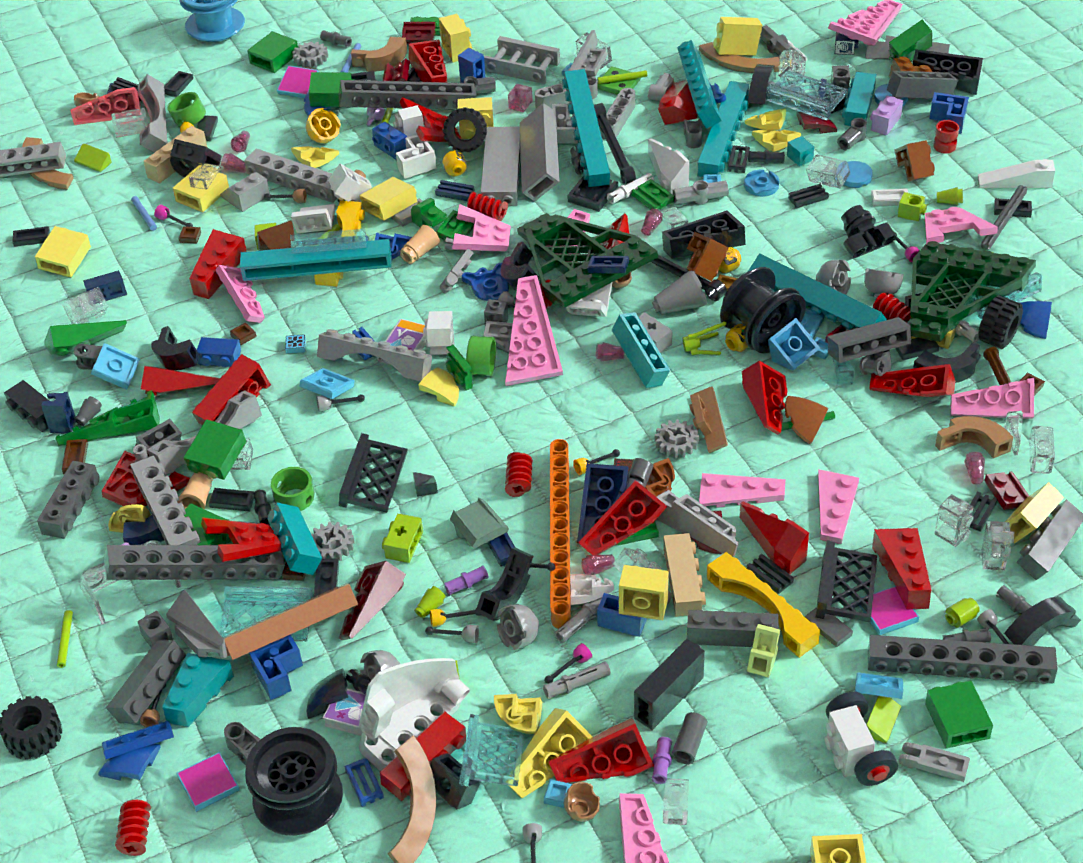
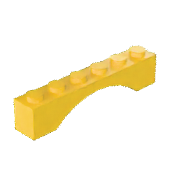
[314,200,365,287]
[707,552,820,658]

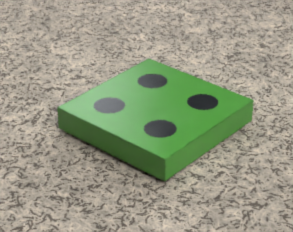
[597,66,641,95]

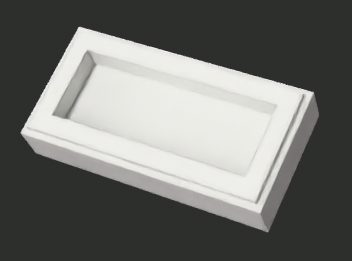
[871,189,908,206]

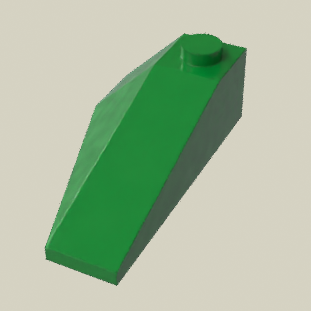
[44,320,127,356]

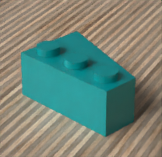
[162,653,234,727]

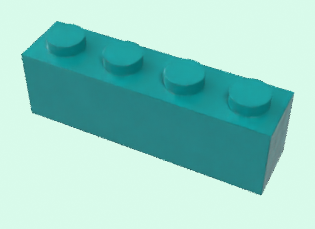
[842,72,877,126]
[612,312,670,388]
[268,502,322,575]

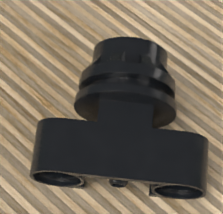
[841,205,897,258]

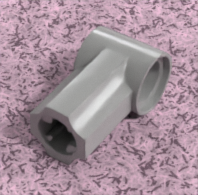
[648,73,674,101]

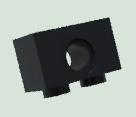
[430,753,481,810]

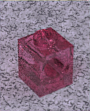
[508,84,532,112]

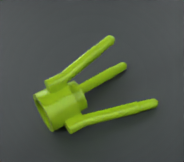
[682,322,726,355]

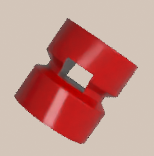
[933,120,959,153]

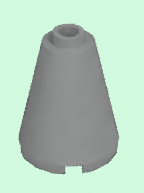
[652,270,707,314]

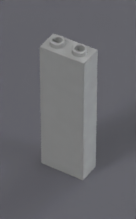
[520,103,560,201]
[481,126,521,206]

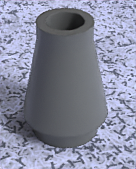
[74,396,102,426]

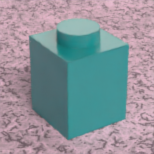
[787,136,814,167]

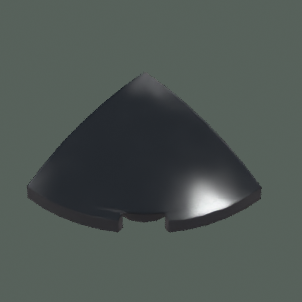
[306,668,348,719]

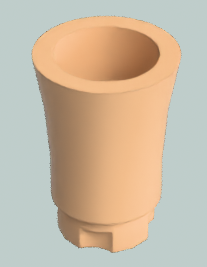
[400,225,440,264]
[177,472,213,509]

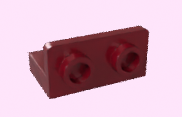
[382,58,410,82]

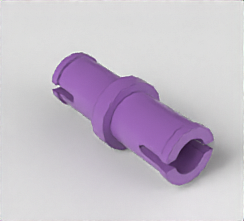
[444,565,489,596]
[652,737,672,784]

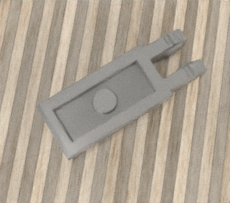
[439,249,473,293]
[898,742,970,782]

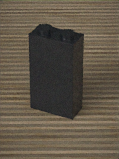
[634,639,705,730]

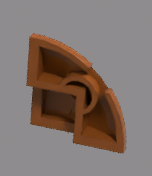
[785,396,828,444]
[645,458,675,496]

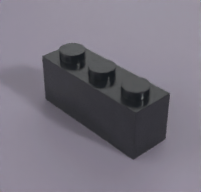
[4,380,50,433]

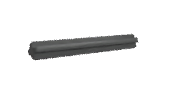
[981,185,1027,250]

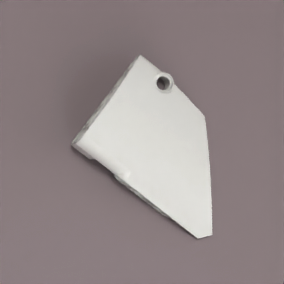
[359,658,470,771]

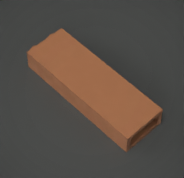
[223,583,358,660]

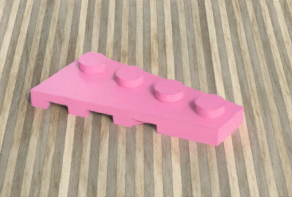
[216,265,265,323]
[818,469,859,544]
[699,473,786,508]

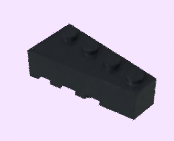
[913,49,983,95]
[662,210,746,259]

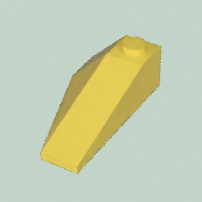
[505,708,593,798]

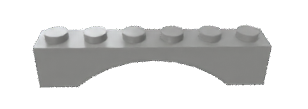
[138,74,168,153]
[317,329,432,382]
[147,391,262,476]

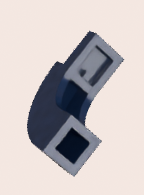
[123,515,164,545]

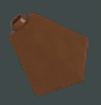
[257,220,296,251]

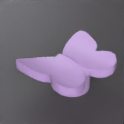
[367,108,385,126]

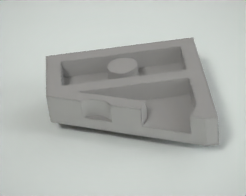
[483,321,513,353]

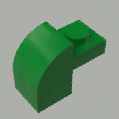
[411,198,447,228]

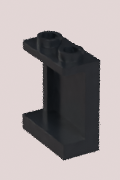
[170,139,222,172]

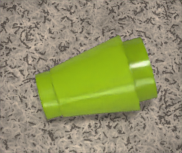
[937,187,963,205]
[414,586,446,619]

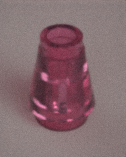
[231,131,250,152]
[221,153,246,173]
[641,209,663,236]
[596,342,625,361]
[964,452,985,484]
[581,554,615,575]

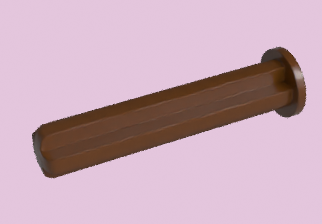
[983,347,1011,385]

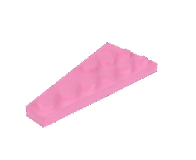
[828,0,903,46]
[505,275,563,386]

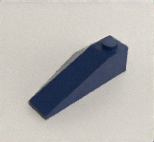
[577,463,629,543]

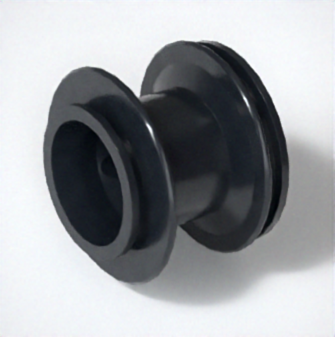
[720,267,806,354]
[245,727,343,836]

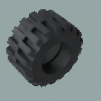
[443,107,487,152]
[978,295,1023,349]
[0,696,63,759]

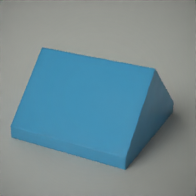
[768,318,820,371]

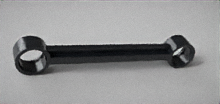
[594,103,636,185]
[647,243,727,301]

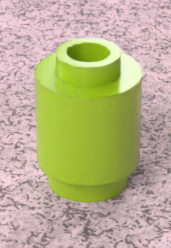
[945,598,980,628]

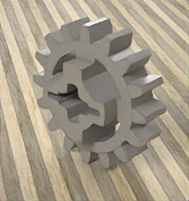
[292,41,328,68]
[655,419,699,458]
[311,521,355,561]

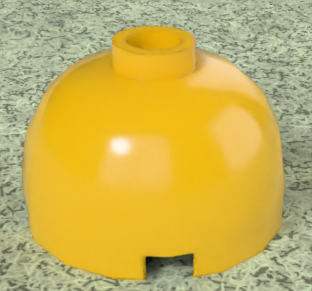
[306,108,341,144]

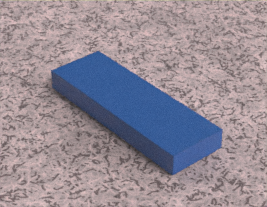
[102,721,174,759]

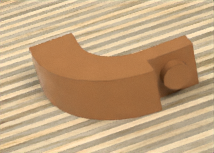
[351,37,407,72]
[935,416,1013,458]

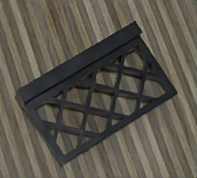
[339,433,408,513]
[815,540,877,622]

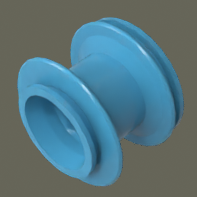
[179,0,245,42]

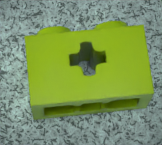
[382,513,423,563]

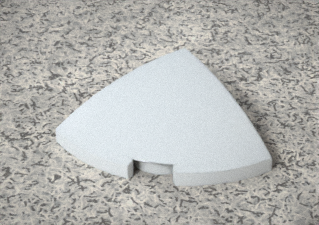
[570,574,614,605]

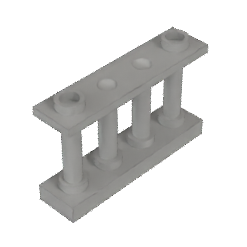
[484,36,560,84]

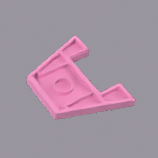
[452,204,511,251]
[925,207,998,245]

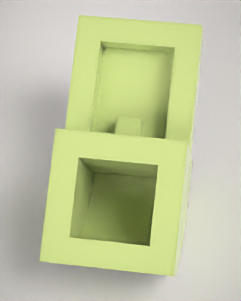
[747,624,780,677]

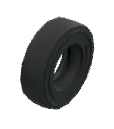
[170,156,200,178]

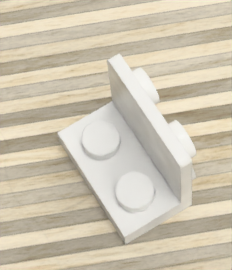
[291,204,336,234]
[566,283,612,317]

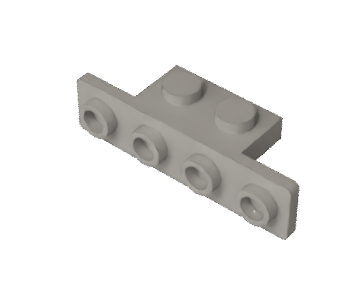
[568,30,607,76]

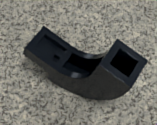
[748,64,776,105]
[501,242,539,291]
[151,326,199,370]
[913,342,981,383]
[475,548,534,621]
[1004,596,1081,646]

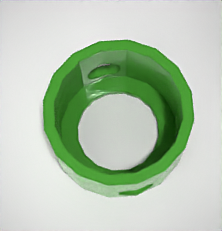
[167,92,206,127]
[466,336,496,376]
[271,467,315,511]

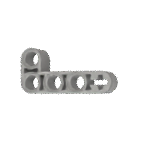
[535,75,598,109]
[598,88,635,139]

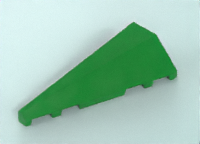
[55,390,160,446]

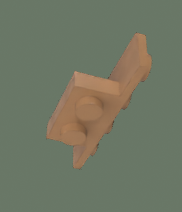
[689,386,728,453]

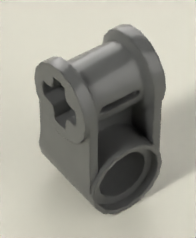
[684,119,702,149]
[73,344,103,370]
[859,349,892,376]
[224,722,261,765]

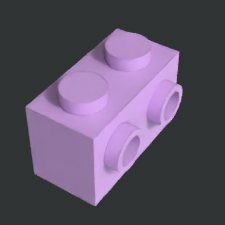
[870,96,903,135]

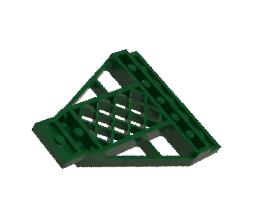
[517,213,659,308]
[907,241,1036,342]

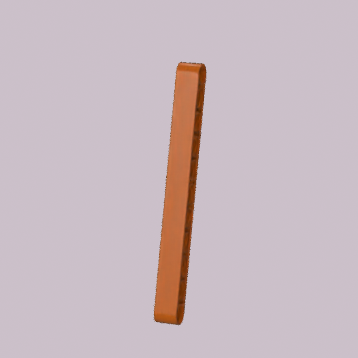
[550,439,571,629]

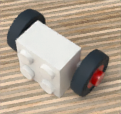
[824,692,898,786]

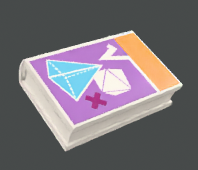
[377,319,426,365]
[323,688,365,736]

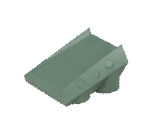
[450,498,509,548]

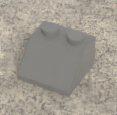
[220,172,270,212]

